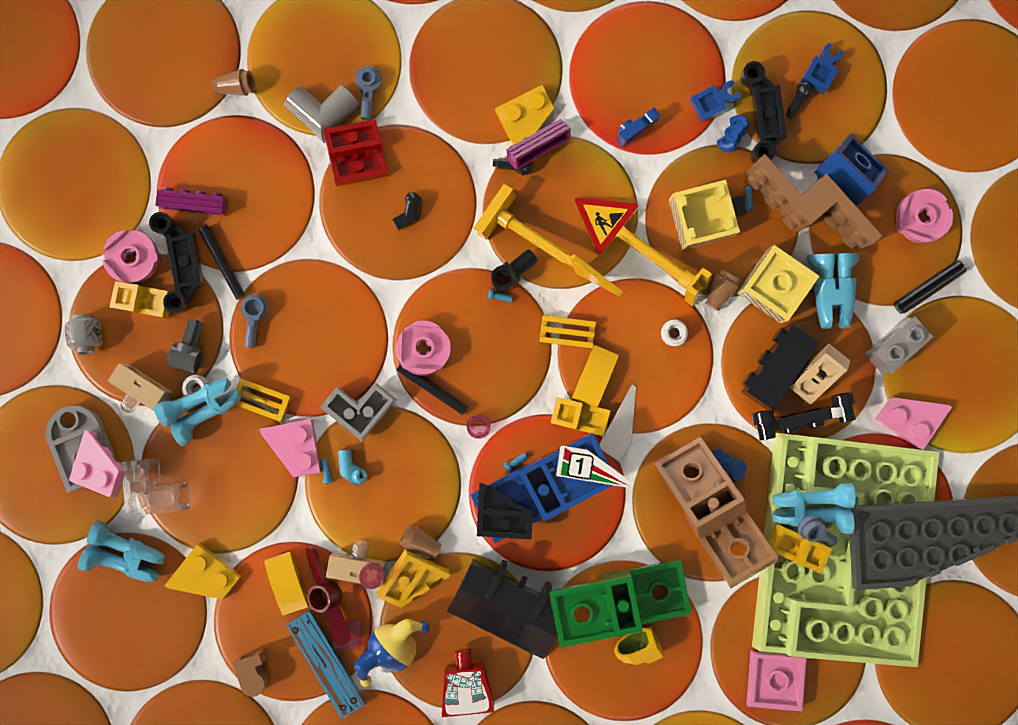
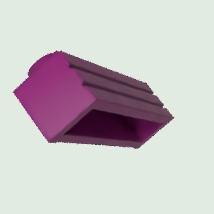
[506,119,571,170]
[155,187,228,216]

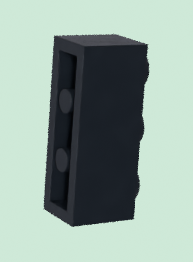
[742,325,820,410]

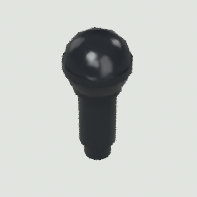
[785,81,815,119]
[492,158,533,176]

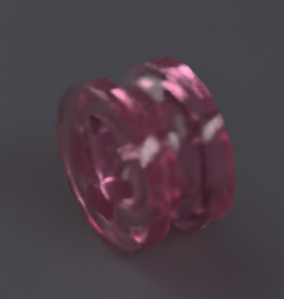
[467,415,491,439]
[359,562,385,589]

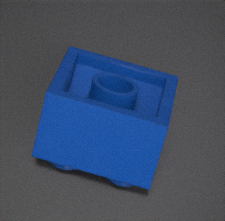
[814,134,889,206]

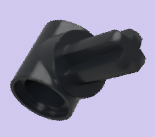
[491,249,538,292]

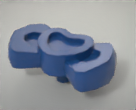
[717,115,750,153]
[712,448,747,482]

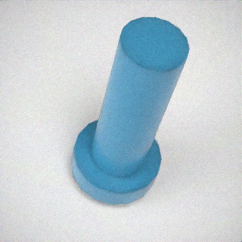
[745,186,754,211]
[488,289,513,303]
[504,453,527,472]
[320,459,333,484]

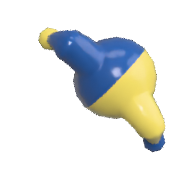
[354,619,430,687]

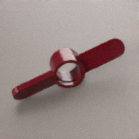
[306,546,350,646]

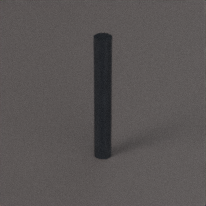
[198,225,246,300]
[396,364,468,415]

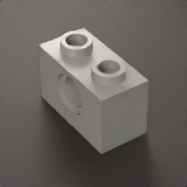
[864,316,934,374]

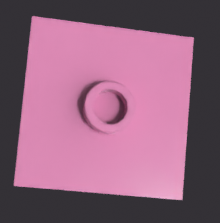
[746,650,807,712]

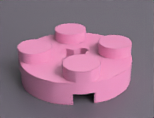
[896,189,953,244]
[103,230,161,284]
[396,321,451,376]

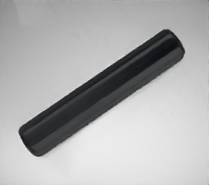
[894,260,967,314]

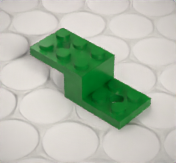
[549,559,692,648]

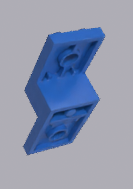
[470,433,613,543]

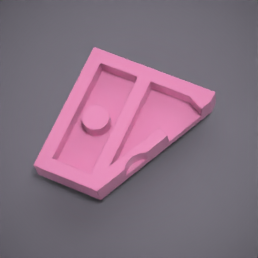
[875,397,952,450]
[260,419,322,477]

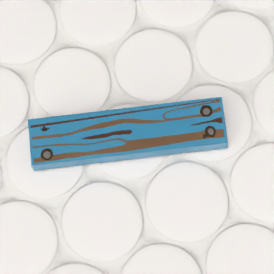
[286,610,366,719]

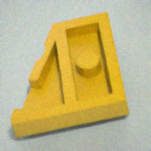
[495,85,554,145]
[165,543,242,599]
[377,549,451,608]

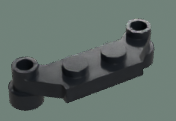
[740,61,787,163]
[149,212,204,314]
[751,392,856,440]

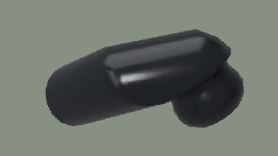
[393,192,423,230]

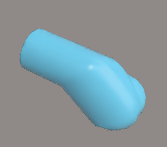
[338,449,367,485]

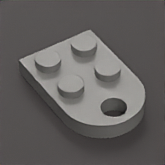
[46,406,118,493]

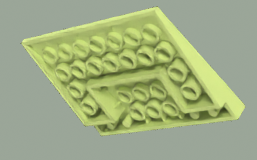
[752,433,939,667]

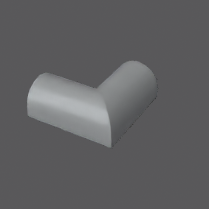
[284,85,360,143]
[320,382,397,442]

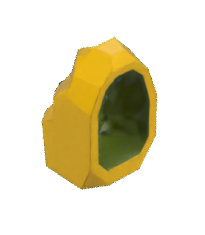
[614,627,664,665]

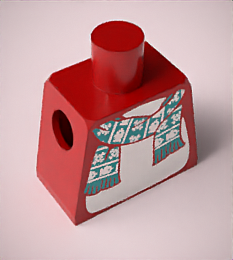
[442,649,495,718]

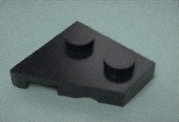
[476,483,533,539]

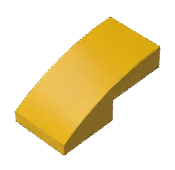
[110,281,169,319]
[572,345,619,408]
[551,397,612,437]
[768,524,832,574]
[264,552,309,616]

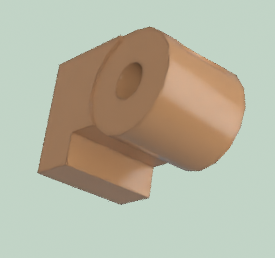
[233,649,269,697]

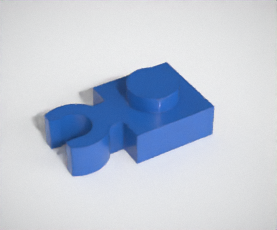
[800,43,844,94]
[689,80,741,123]
[616,107,661,148]

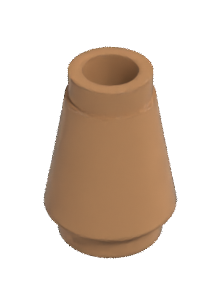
[212,69,255,96]
[705,269,740,311]
[399,525,442,559]

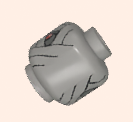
[65,314,104,355]

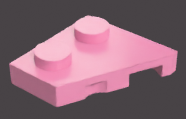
[69,430,126,498]

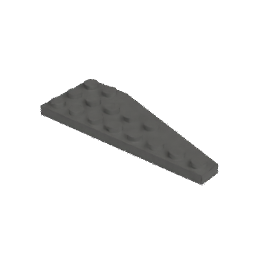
[849,495,1018,590]

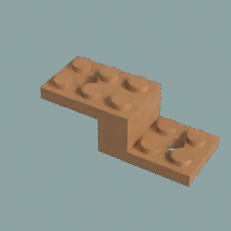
[744,154,882,251]
[654,436,779,588]

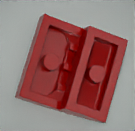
[323,119,388,187]

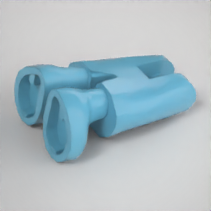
[807,253,859,329]

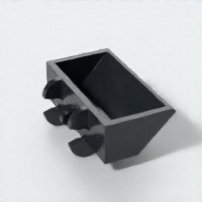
[447,559,558,659]

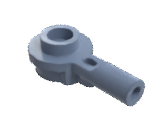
[355,66,382,120]
[241,294,268,348]
[798,515,838,546]

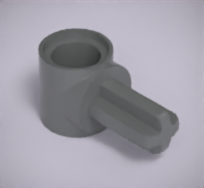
[167,319,204,374]

